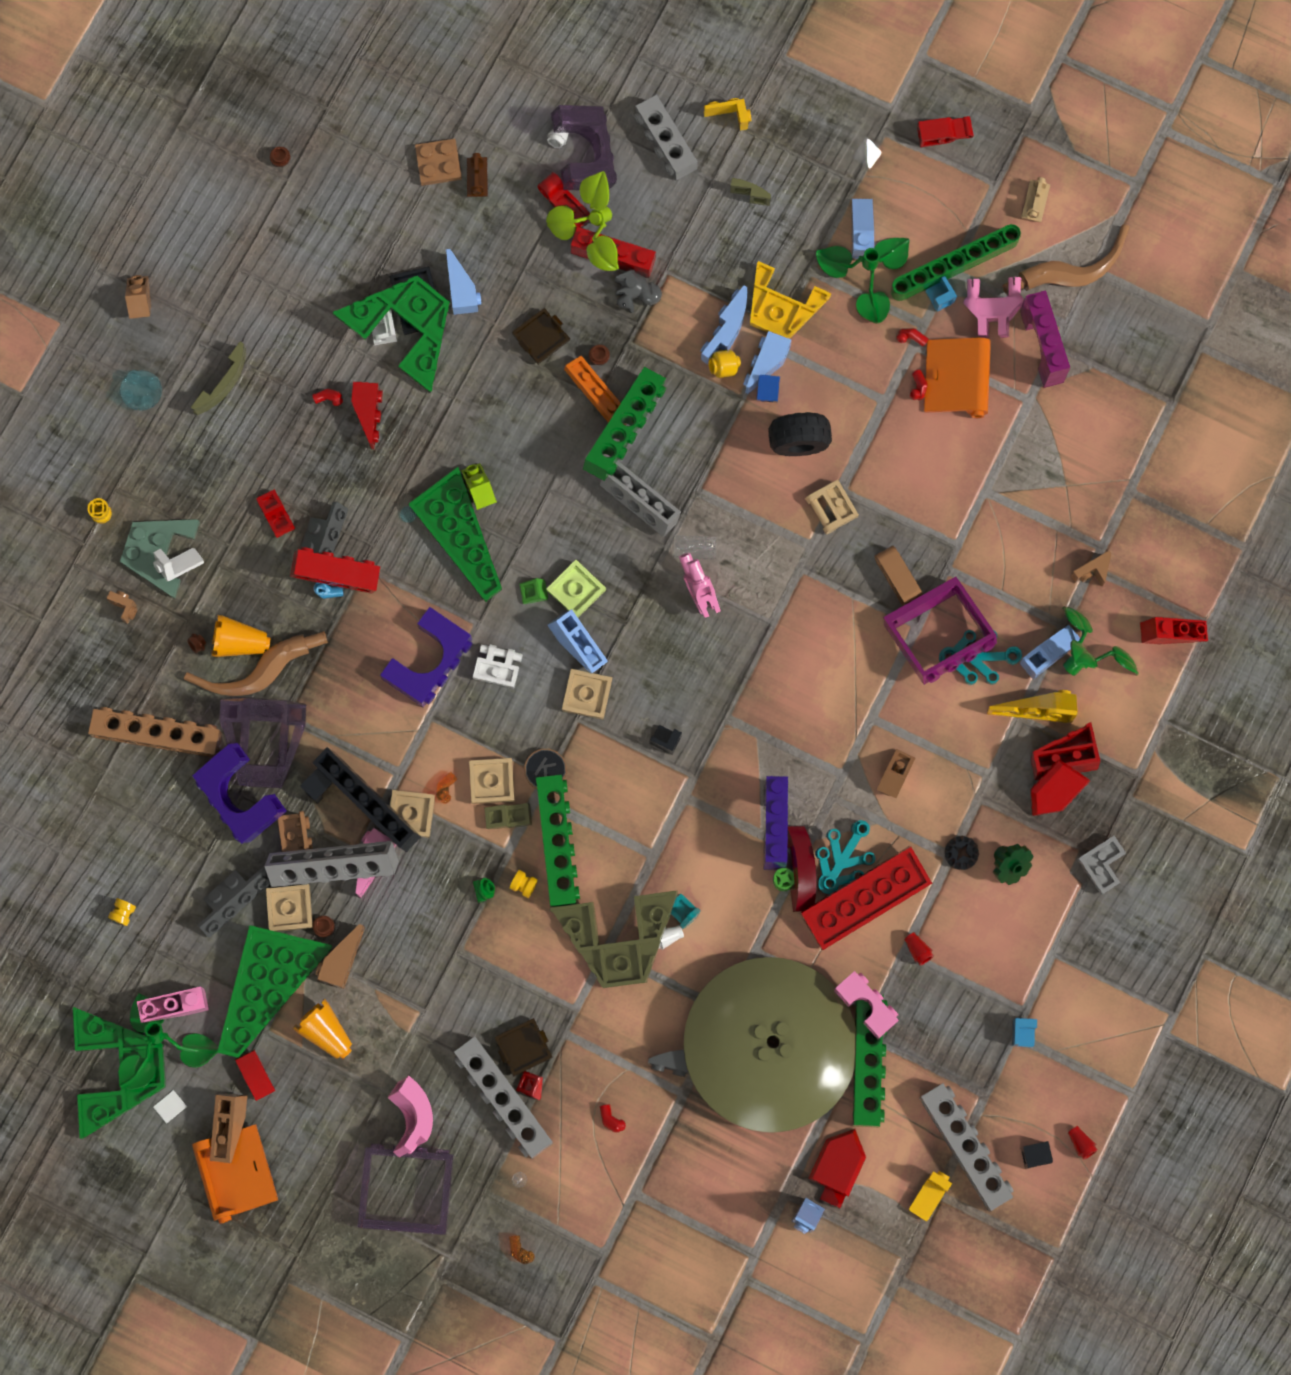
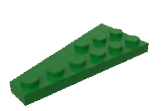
[408,467,502,602]

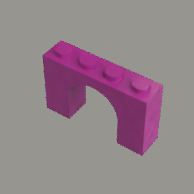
[1020,290,1070,388]

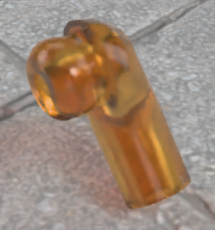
[436,772,458,804]
[509,1235,535,1264]

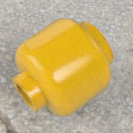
[708,349,741,378]

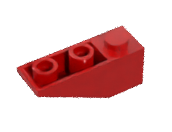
[351,382,383,449]
[1140,617,1208,644]

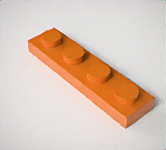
[564,356,627,425]

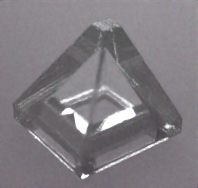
[853,137,881,169]

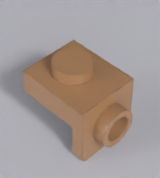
[107,591,137,624]

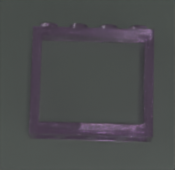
[358,1144,454,1235]

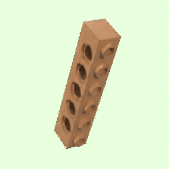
[88,707,222,758]

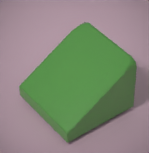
[520,578,548,604]

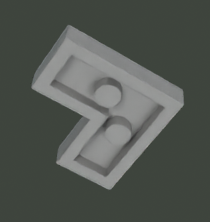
[1077,836,1126,895]

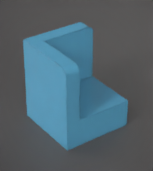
[926,276,957,312]
[1012,1018,1037,1047]

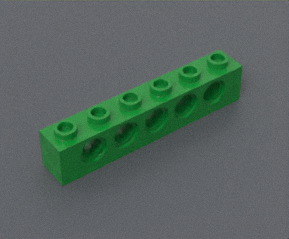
[583,367,666,481]
[536,775,580,907]
[853,995,887,1128]

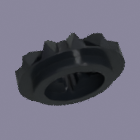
[945,835,979,870]

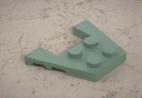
[120,519,200,599]

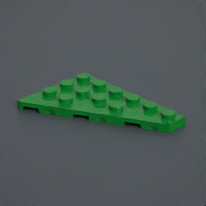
[217,925,332,1058]

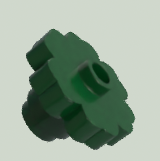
[993,844,1034,885]

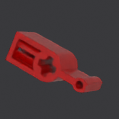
[917,116,974,148]

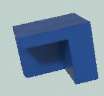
[757,375,780,403]

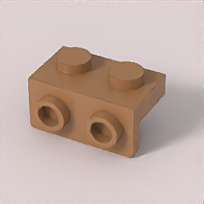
[277,811,313,852]

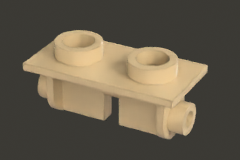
[1021,177,1050,223]

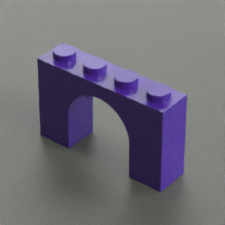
[380,607,473,707]
[192,743,287,844]
[764,776,788,870]

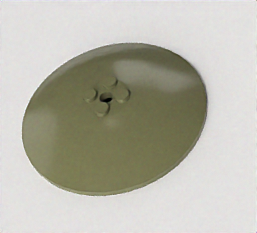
[683,957,856,1133]

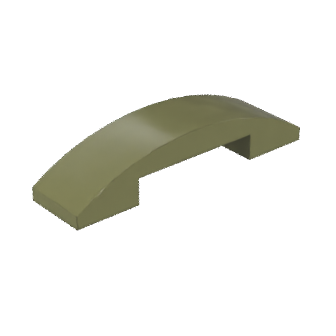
[191,341,246,415]

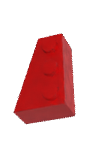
[1031,722,1100,780]

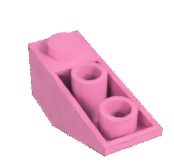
[137,986,209,1023]

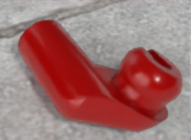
[896,328,929,347]
[312,389,343,406]

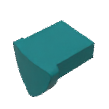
[671,894,701,929]

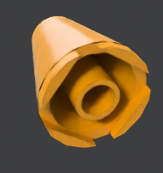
[211,615,270,657]
[293,999,352,1059]

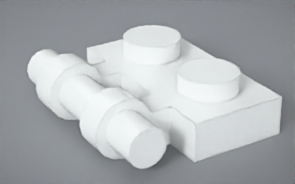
[473,644,523,689]

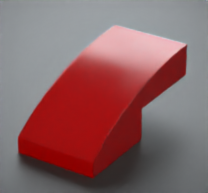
[256,489,295,538]
[235,1049,275,1101]

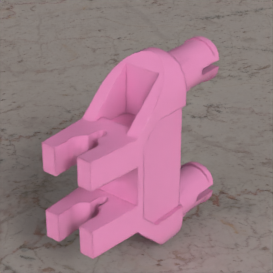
[964,277,1024,338]
[679,552,720,618]

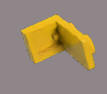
[703,98,752,131]
[909,1171,952,1221]

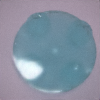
[120,370,162,411]

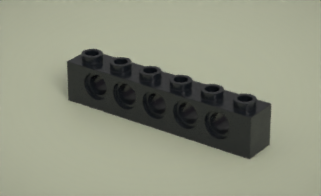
[312,747,421,852]

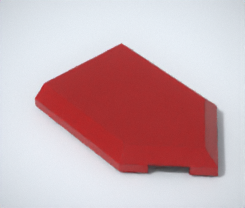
[1030,759,1090,816]
[808,1129,866,1197]

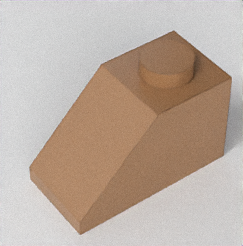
[877,749,915,798]

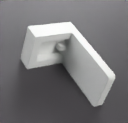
[153,548,204,582]

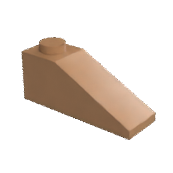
[316,924,365,989]
[210,1093,247,1163]

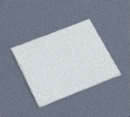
[154,1090,187,1124]

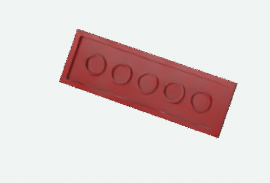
[800,846,933,950]

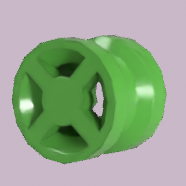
[773,868,794,891]

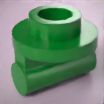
[473,878,495,903]

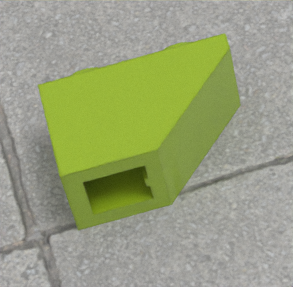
[461,463,497,510]

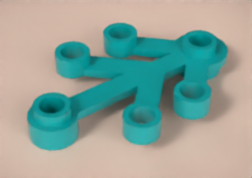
[939,630,1022,685]
[815,820,876,894]

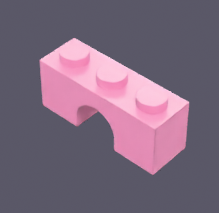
[834,971,899,1039]

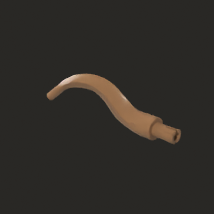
[1002,224,1130,296]
[184,631,328,696]

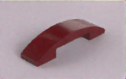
[787,826,816,912]

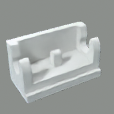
[372,309,397,346]

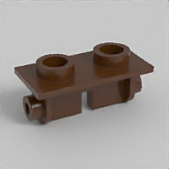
[467,153,488,197]

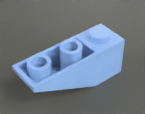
[743,331,792,394]
[1020,625,1080,679]
[792,1198,825,1234]

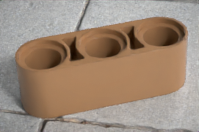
[874,546,923,606]

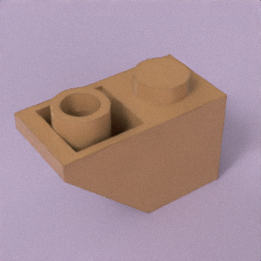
[125,275,151,319]

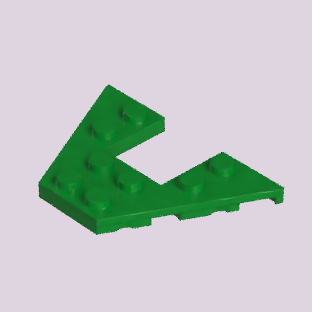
[332,276,450,393]
[73,1007,166,1139]

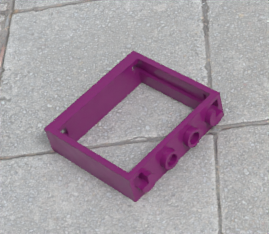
[883,576,997,685]

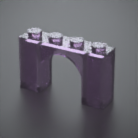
[551,105,617,190]

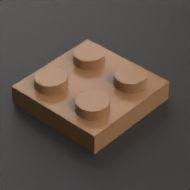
[415,139,462,186]

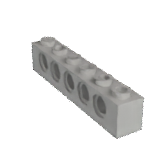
[264,841,399,887]
[454,1037,553,1159]
[919,1083,1014,1212]

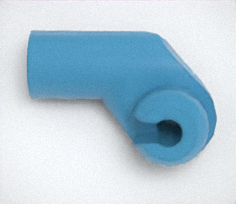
[314,583,344,599]

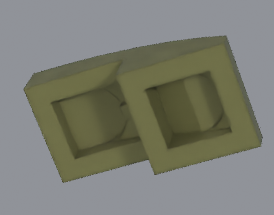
[730,178,771,206]
[484,803,532,829]

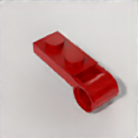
[537,172,590,229]

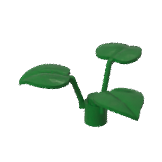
[816,238,910,324]
[1062,606,1139,676]
[118,993,218,1090]

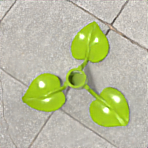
[546,171,619,271]

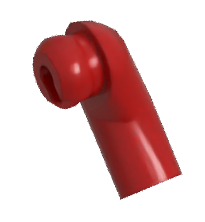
[910,370,928,401]
[600,1104,626,1133]

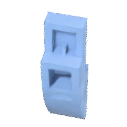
[700,285,747,364]

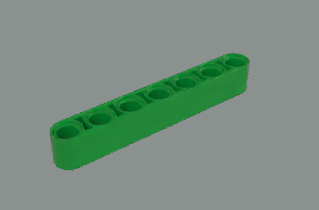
[891,224,1021,301]

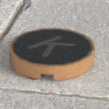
[524,749,567,789]

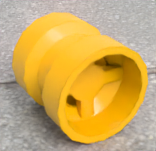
[87,498,112,524]
[509,870,538,899]
[107,898,136,926]

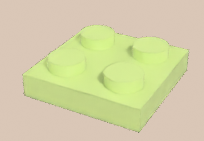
[546,560,606,618]

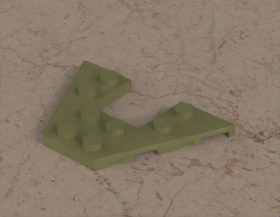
[550,890,678,988]

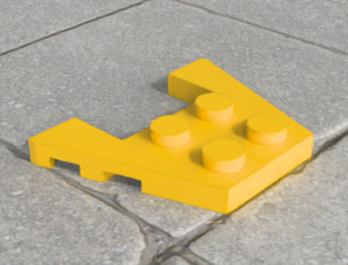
[750,261,831,339]

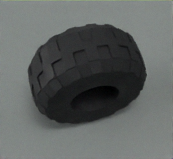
[768,412,832,457]

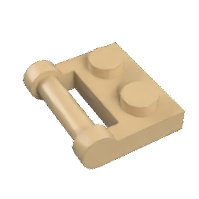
[805,480,859,535]

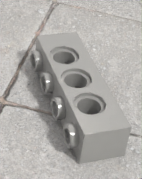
[634,95,698,180]
[600,461,681,537]

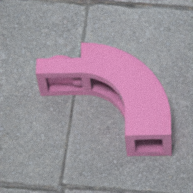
[388,1076,433,1158]

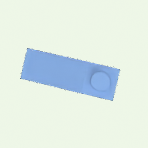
[852,199,874,259]
[446,249,482,315]
[547,609,608,674]

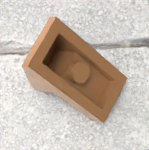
[1071,551,1111,586]

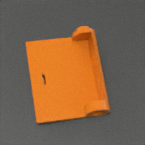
[924,338,991,418]
[192,1124,278,1224]

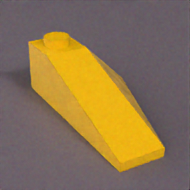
[987,690,1078,723]

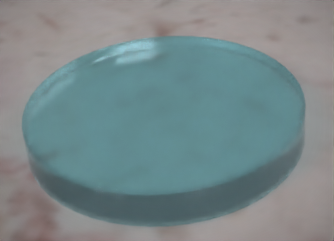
[400,506,416,523]

